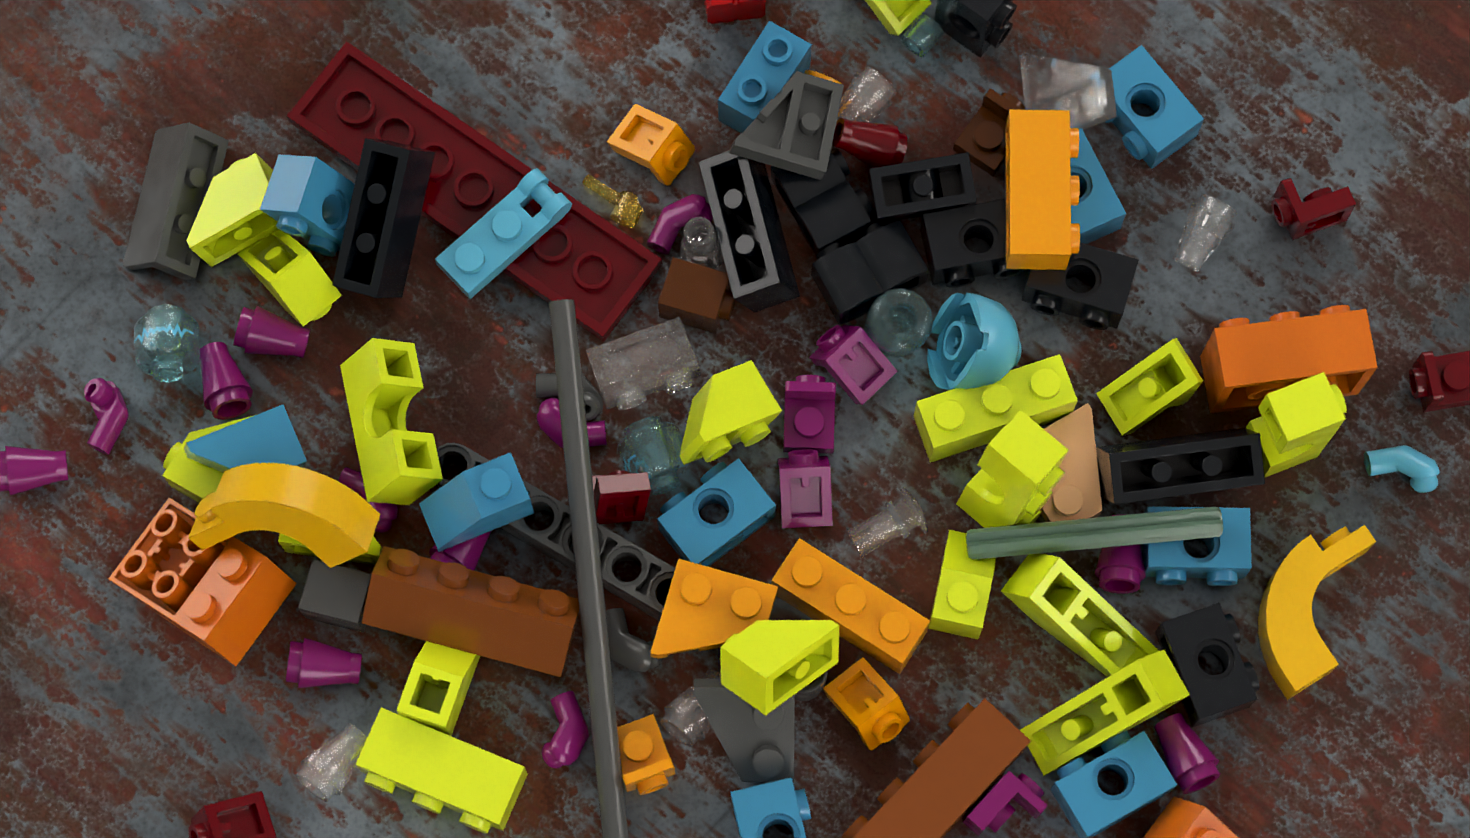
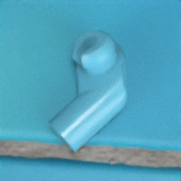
[1364,445,1440,493]

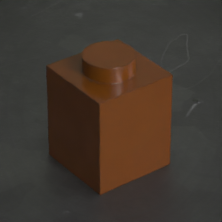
[658,257,736,334]

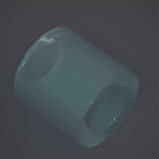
[901,14,944,57]

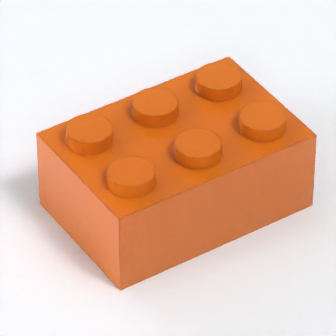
[1200,305,1378,413]

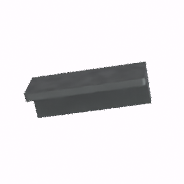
[123,122,229,280]

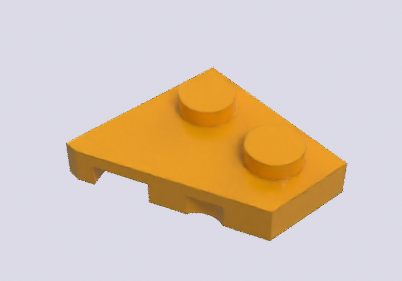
[650,558,778,659]

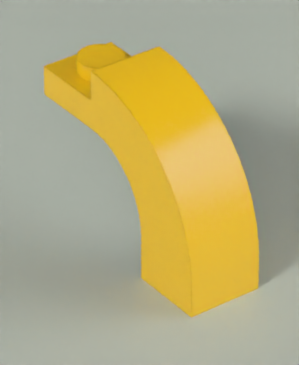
[188,463,381,568]
[1258,525,1377,700]

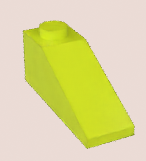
[1001,553,1159,677]
[1020,650,1190,776]

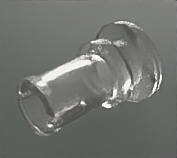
[846,488,929,558]

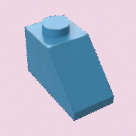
[184,405,307,473]
[419,452,534,552]

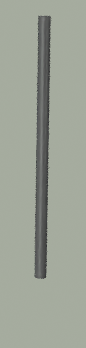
[549,299,629,838]

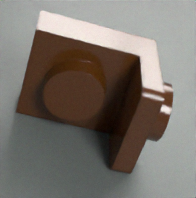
[953,89,1026,176]

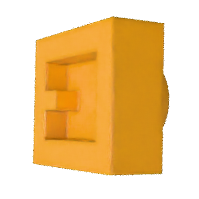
[607,104,695,186]
[823,657,910,751]
[617,714,675,795]

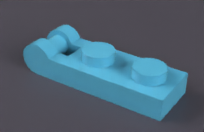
[435,168,572,299]

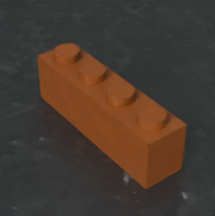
[362,546,580,677]
[841,698,1031,838]

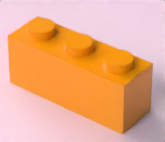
[1005,109,1080,270]
[771,538,930,674]

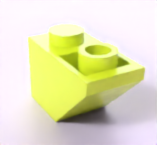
[679,360,782,465]
[396,641,480,736]

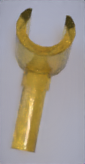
[582,174,643,229]

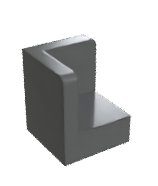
[298,560,371,633]

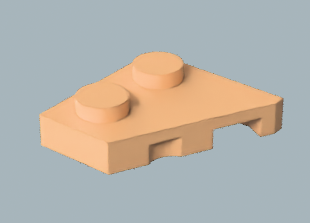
[1040,403,1102,522]

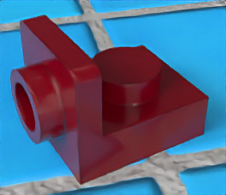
[1272,178,1356,240]
[1409,351,1470,412]
[592,470,651,524]
[189,791,277,838]

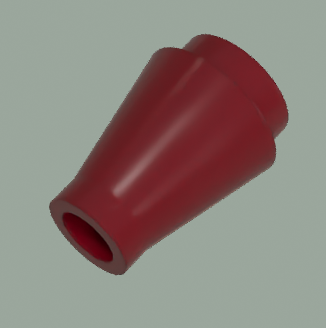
[832,117,908,168]

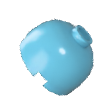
[927,292,1022,390]

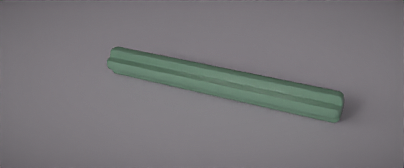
[966,506,1223,560]

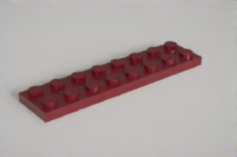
[287,41,663,342]

